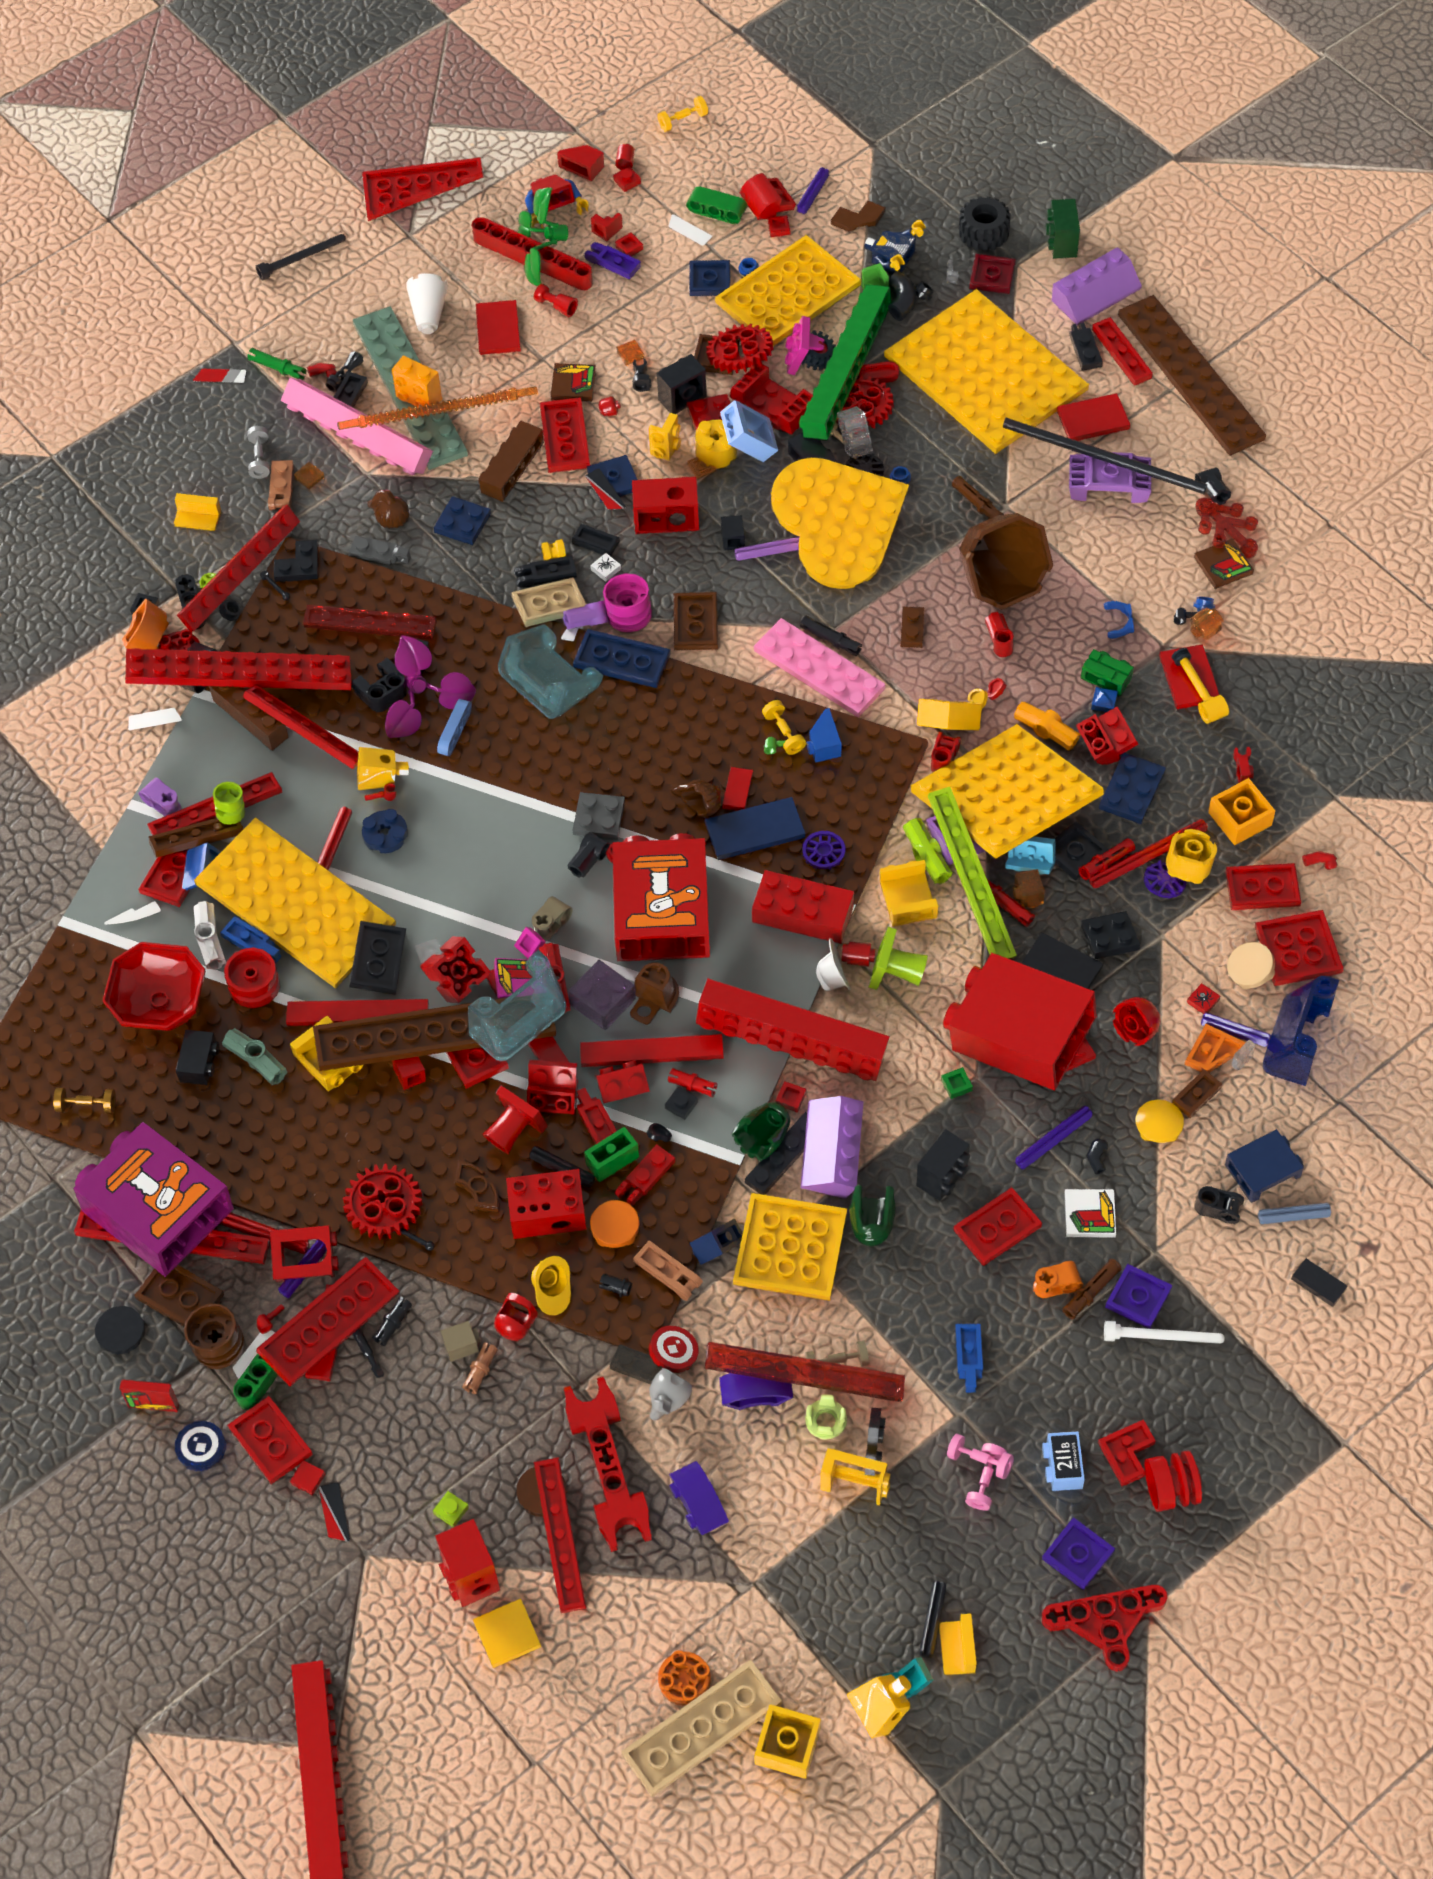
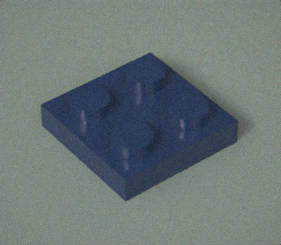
[434,496,491,545]

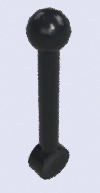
[260,571,290,601]
[394,1228,435,1251]

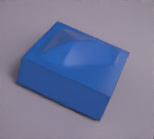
[1091,687,1118,712]

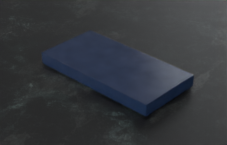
[573,629,671,688]
[705,797,805,860]

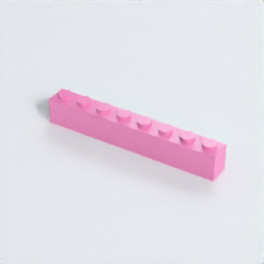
[281,378,433,475]

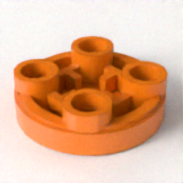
[590,1200,640,1248]
[658,1650,711,1706]

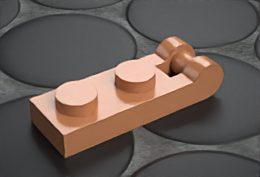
[268,460,294,510]
[633,1241,703,1301]

